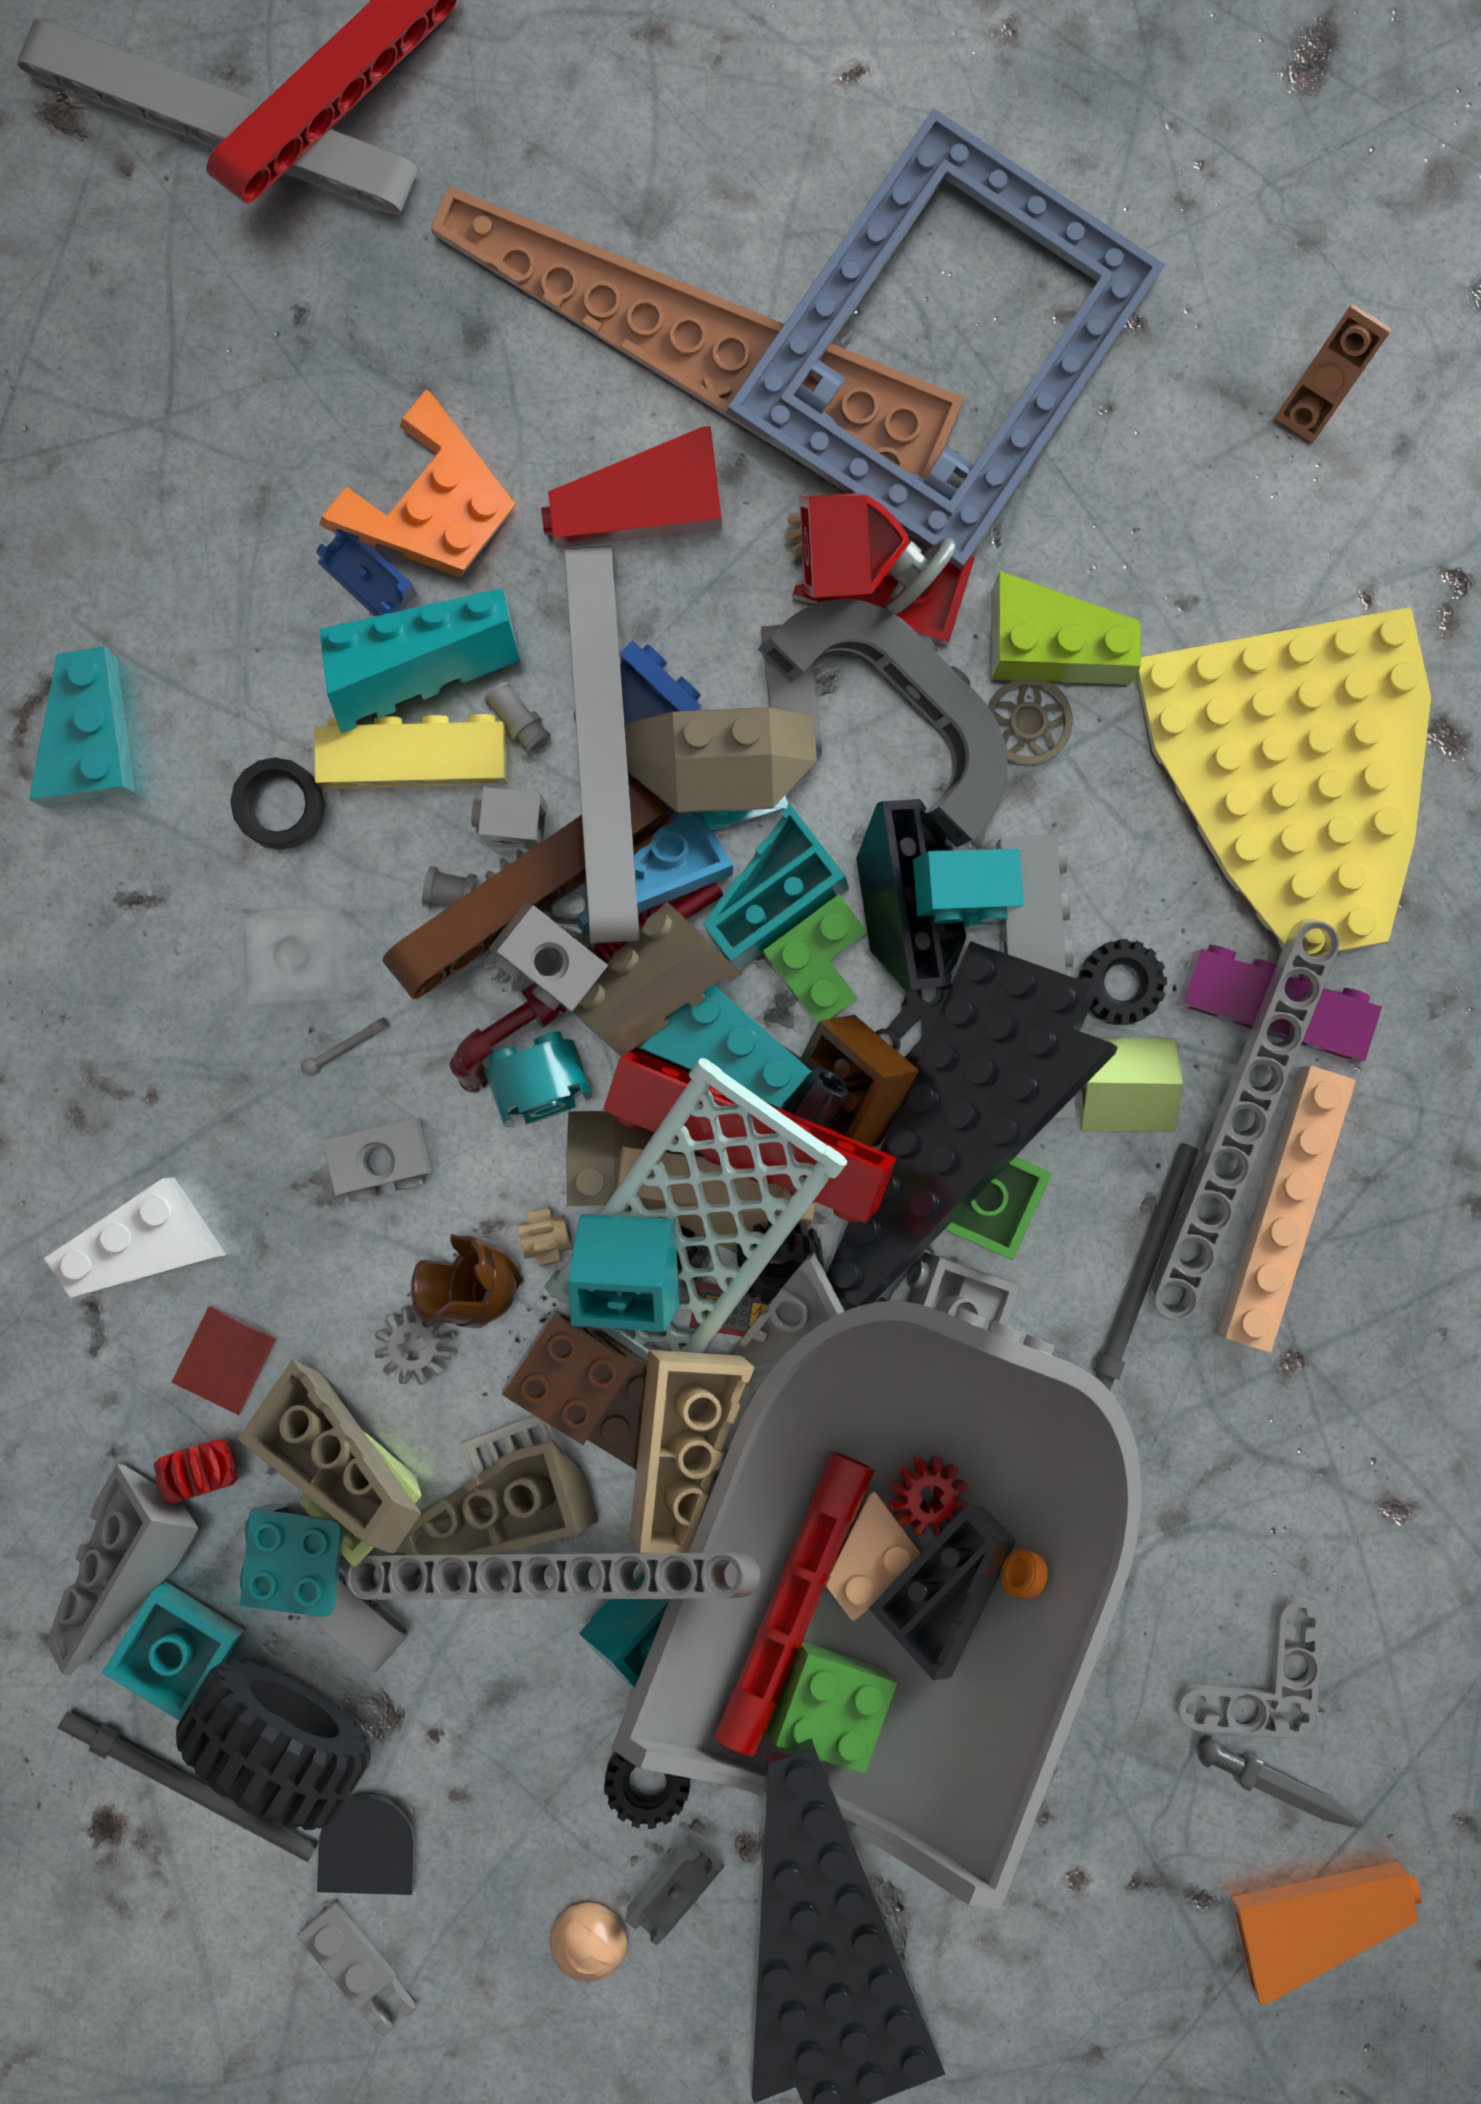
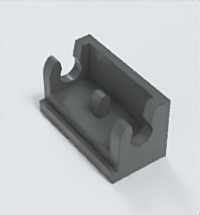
[625,1834,724,1945]

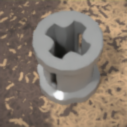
[422,866,477,908]

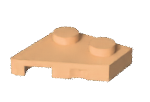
[826,1488,921,1622]

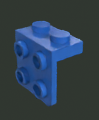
[574,640,701,742]

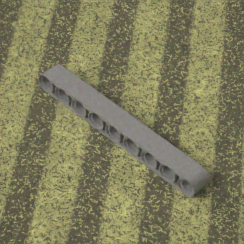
[17,19,418,215]
[564,546,639,944]
[1150,918,1340,1321]
[346,1552,761,1600]

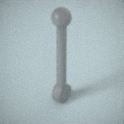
[301,1017,389,1076]

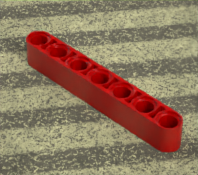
[206,0,457,204]

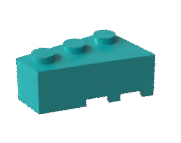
[29,647,136,807]
[703,803,849,970]

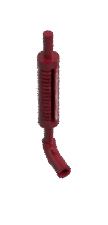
[450,882,723,1093]

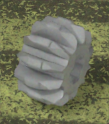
[374,1305,455,1385]

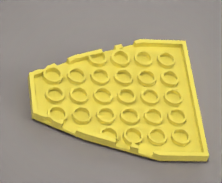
[1136,607,1431,954]

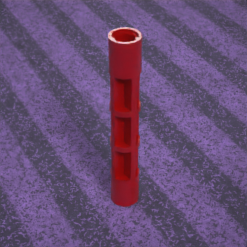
[713,1451,875,1757]

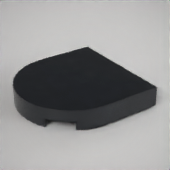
[317,1794,415,1895]

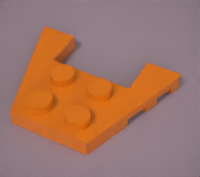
[319,390,515,577]

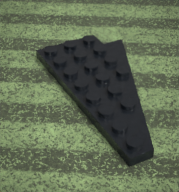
[826,941,1118,1306]
[750,1738,946,2104]

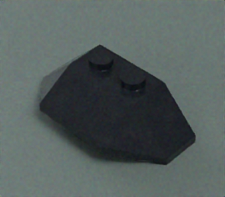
[856,799,966,991]

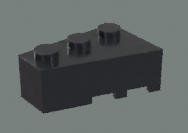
[869,1506,1016,1681]

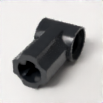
[781,1067,850,1128]

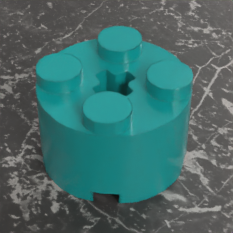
[485,1031,593,1127]

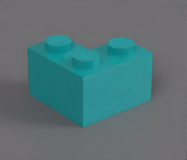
[913,849,1024,929]

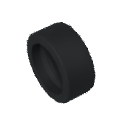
[230,757,325,850]

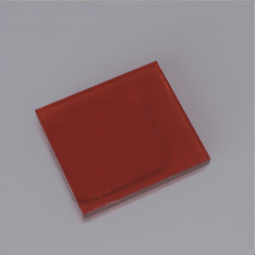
[171,1306,278,1415]

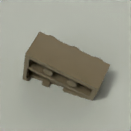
[573,902,742,1057]

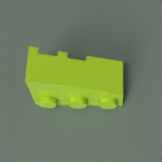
[991,571,1141,685]

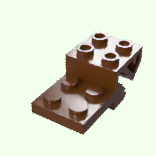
[502,1309,647,1470]

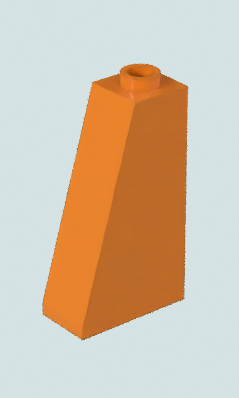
[1231,1861,1422,2005]

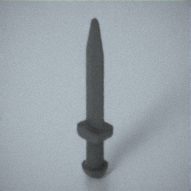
[1198,1740,1362,1828]

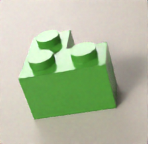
[763,894,867,1026]

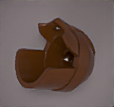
[411,1234,522,1329]

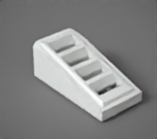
[460,1415,565,1477]

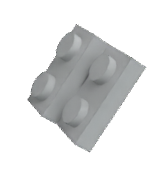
[907,1252,1020,1329]

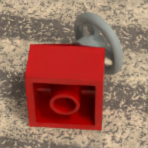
[799,493,956,614]

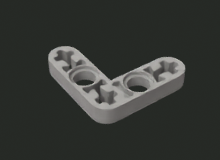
[1175,1597,1323,1739]

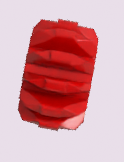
[153,1439,238,1504]
[887,1454,968,1536]

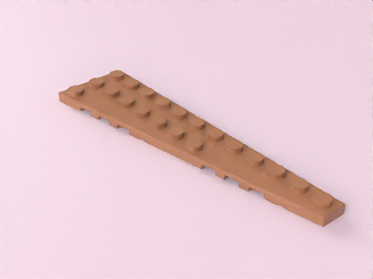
[431,186,964,480]

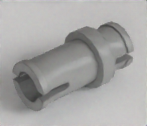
[484,682,551,755]

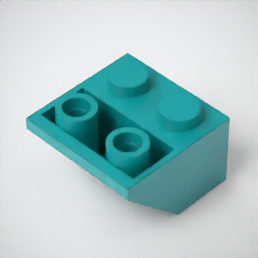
[568,1214,680,1332]

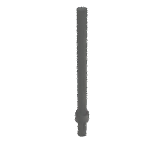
[1093,1143,1199,1391]
[58,1711,317,1863]

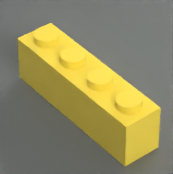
[314,714,508,789]

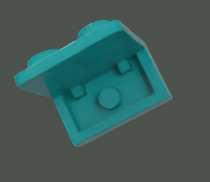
[240,1504,343,1617]

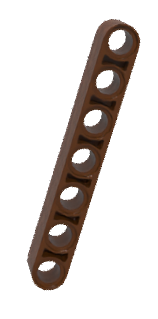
[382,778,673,999]

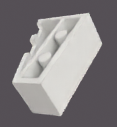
[44,1177,227,1298]

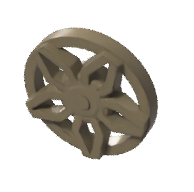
[988,680,1073,765]

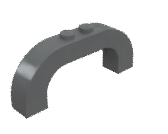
[758,599,1007,847]

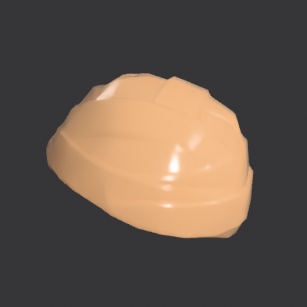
[549,1902,628,1982]

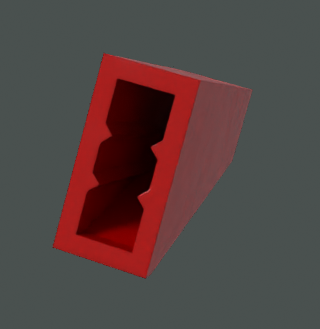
[541,426,722,548]

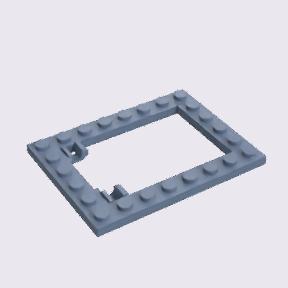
[727,108,1165,570]

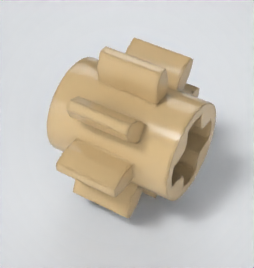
[518,1207,572,1266]

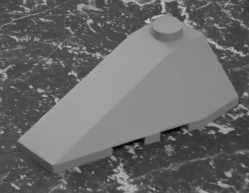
[46,1464,199,1675]

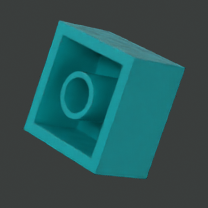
[102,1581,245,1721]

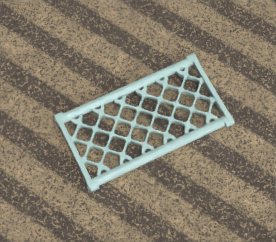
[545,1058,847,1362]

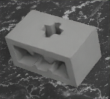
[471,787,547,850]

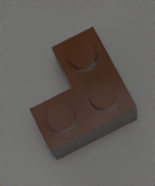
[800,1014,919,1147]

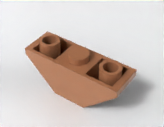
[1274,303,1392,443]

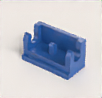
[316,529,417,617]

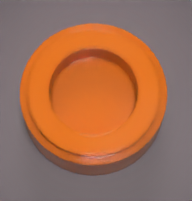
[1001,1549,1048,1600]

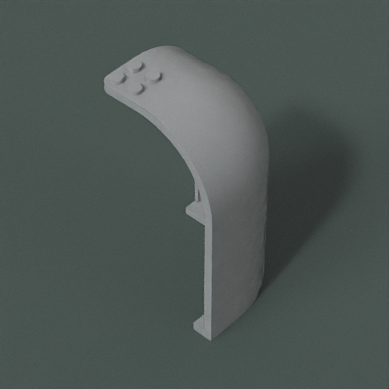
[611,1301,1142,1910]

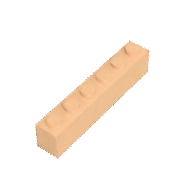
[1216,1066,1356,1353]

